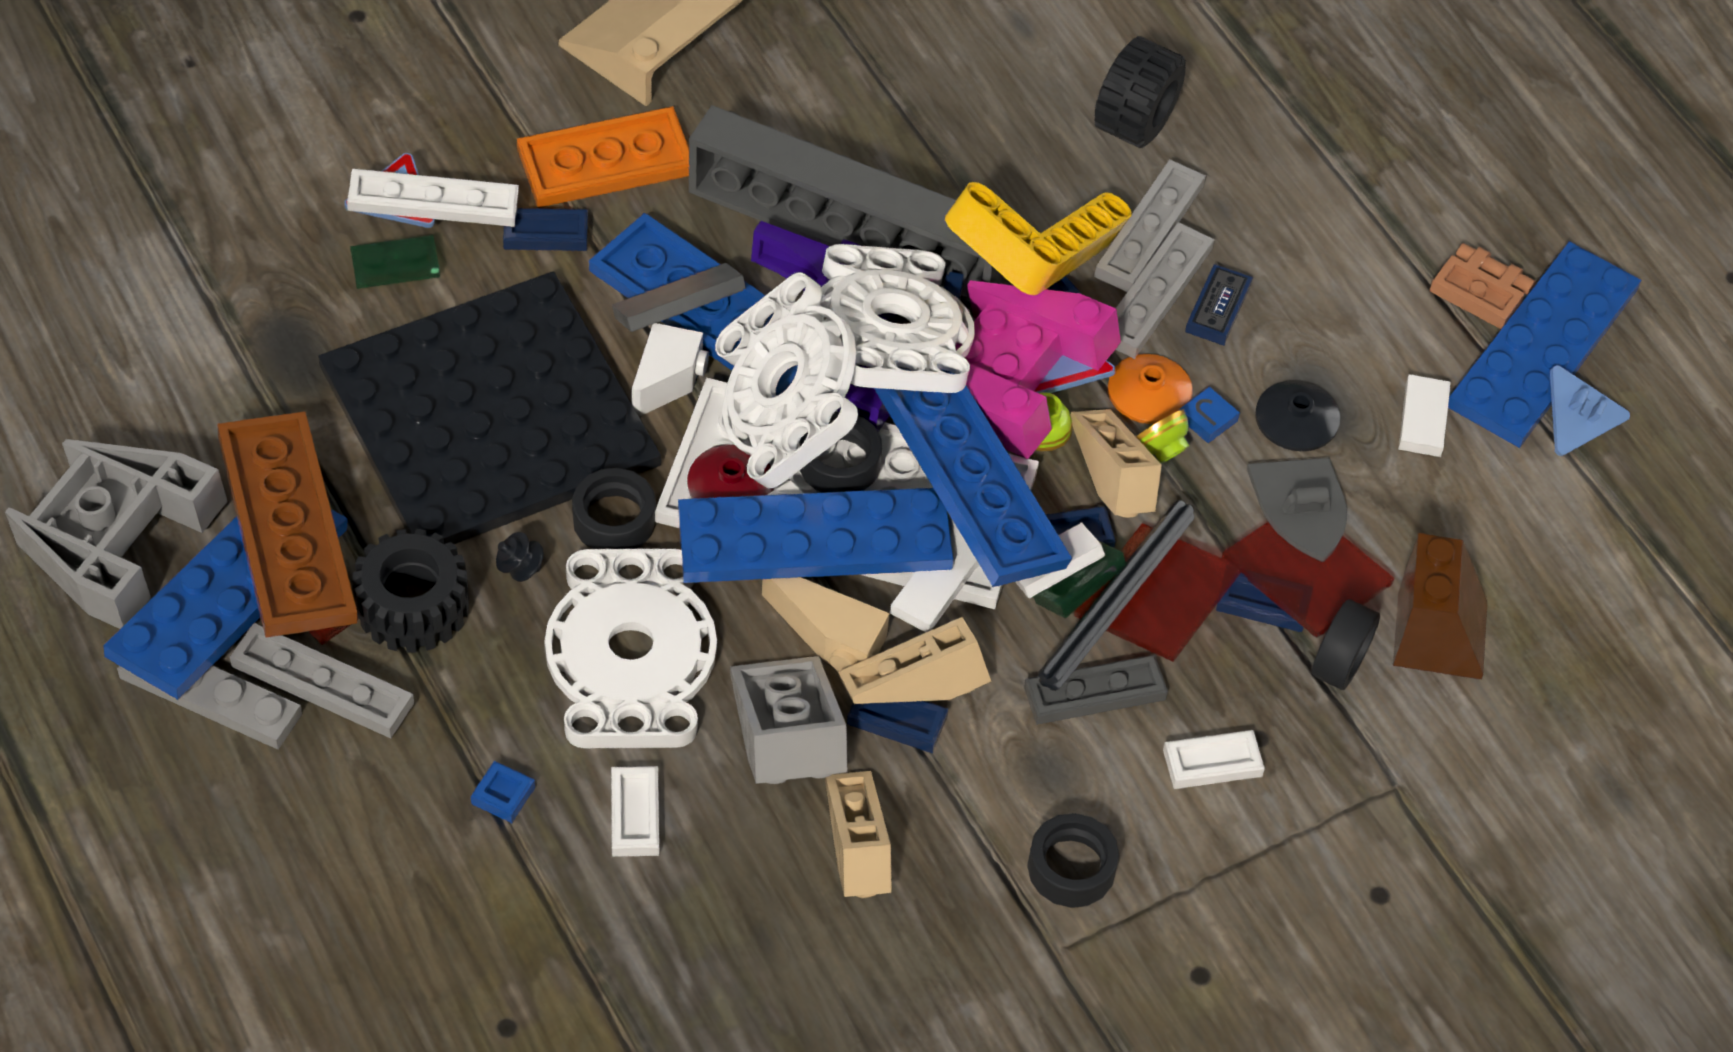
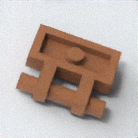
[1430,243,1536,329]

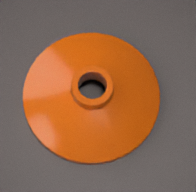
[1108,354,1192,424]

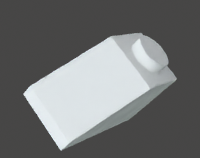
[632,323,709,416]

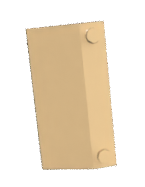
[559,0,743,106]

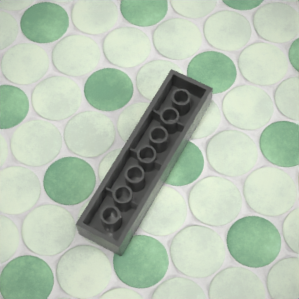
[689,105,1005,304]

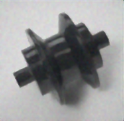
[496,532,544,582]

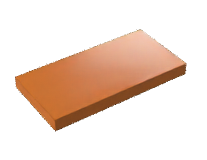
[517,106,689,208]

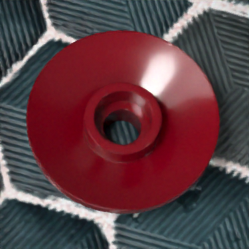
[687,445,775,499]

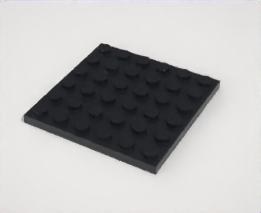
[318,271,661,544]

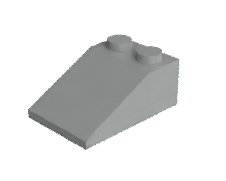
[730,656,847,784]

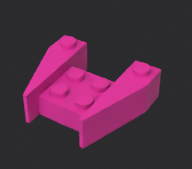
[955,280,1121,459]

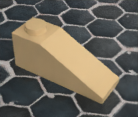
[1071,409,1162,518]
[762,577,889,671]
[838,617,991,704]
[825,771,891,898]

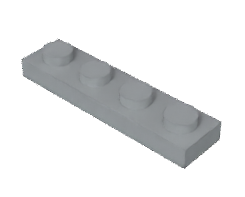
[1094,159,1206,292]
[1115,222,1214,359]
[230,623,414,738]
[117,666,302,750]

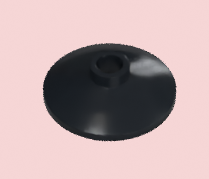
[1255,380,1340,451]

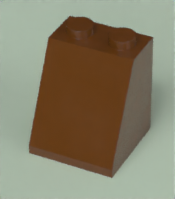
[1393,533,1488,680]

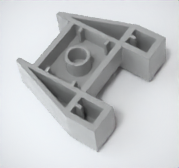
[5,439,227,629]

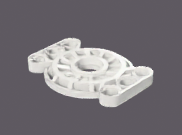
[818,244,974,393]
[715,272,858,489]
[544,549,717,748]

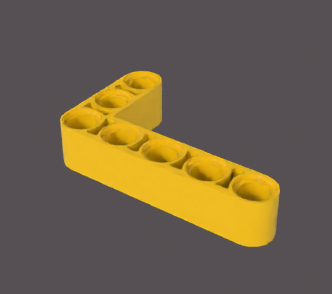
[945,182,1132,295]

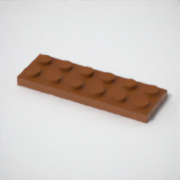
[217,412,357,638]

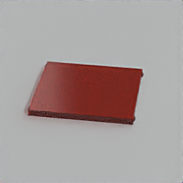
[1221,522,1395,638]
[1074,523,1241,662]

